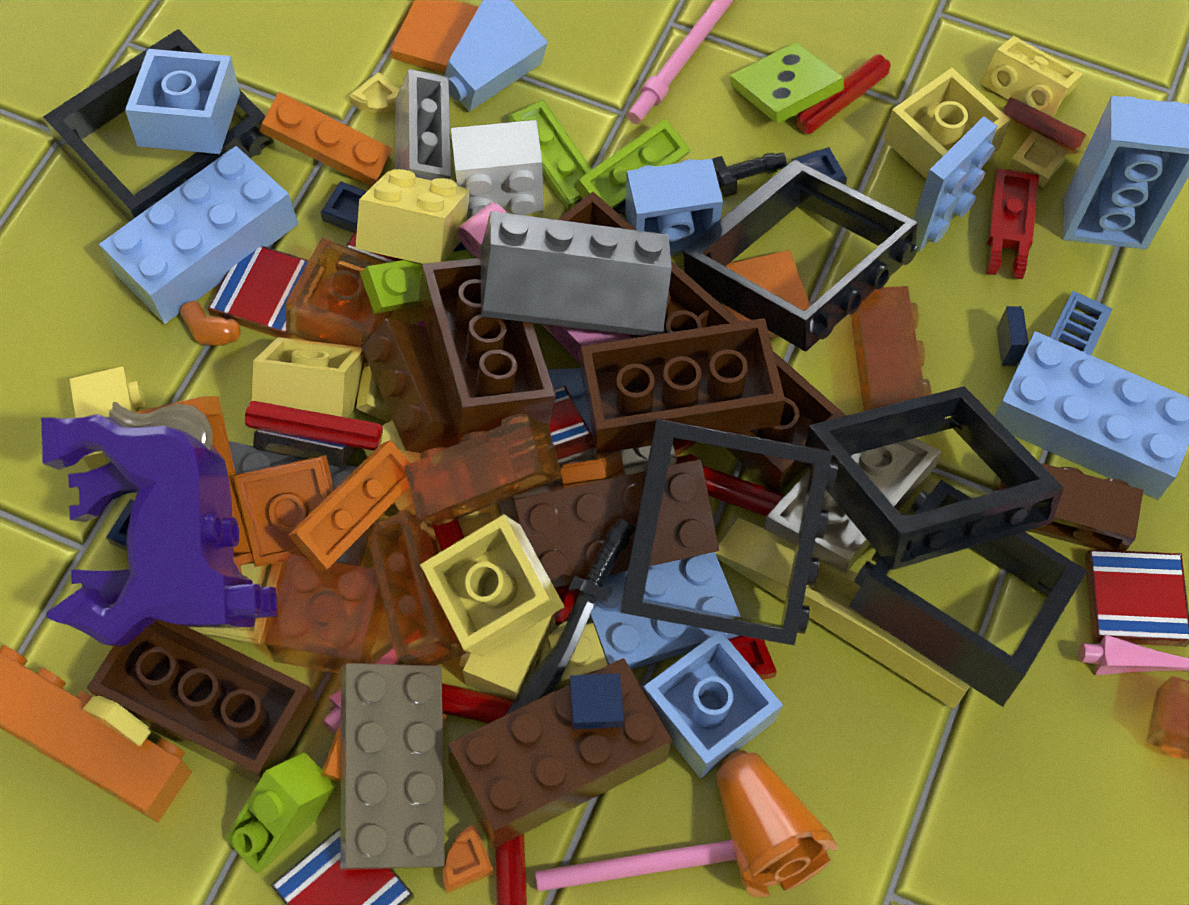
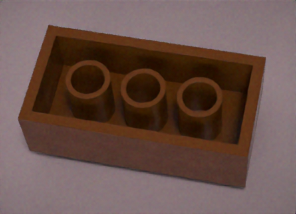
[419,258,556,441]
[581,318,785,454]
[511,454,719,588]
[87,620,318,784]
[448,658,673,849]

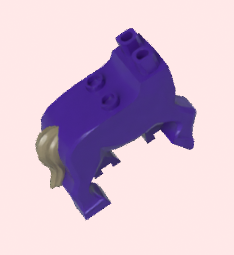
[41,402,277,646]

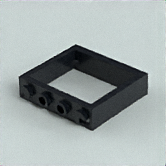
[43,29,274,222]
[683,159,918,352]
[803,386,1064,570]
[620,418,838,646]
[849,480,1087,707]

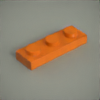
[259,92,392,187]
[288,440,420,571]

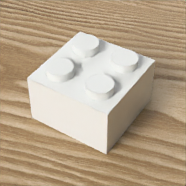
[451,120,544,219]

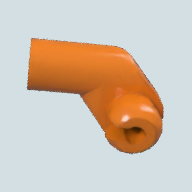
[180,301,240,346]

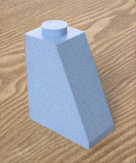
[445,0,548,112]

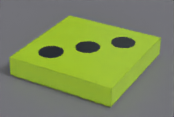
[730,42,844,124]

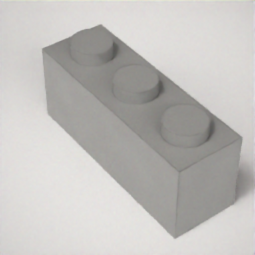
[395,69,451,181]

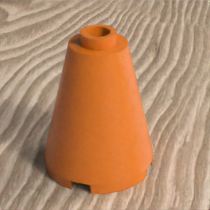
[716,750,838,897]

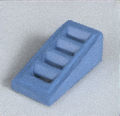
[1050,291,1112,355]

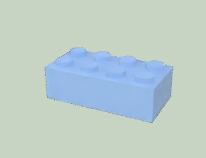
[1063,96,1189,249]
[99,146,298,324]
[994,331,1189,500]

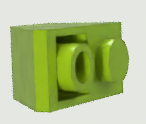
[224,752,337,873]

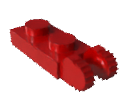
[986,168,1039,280]

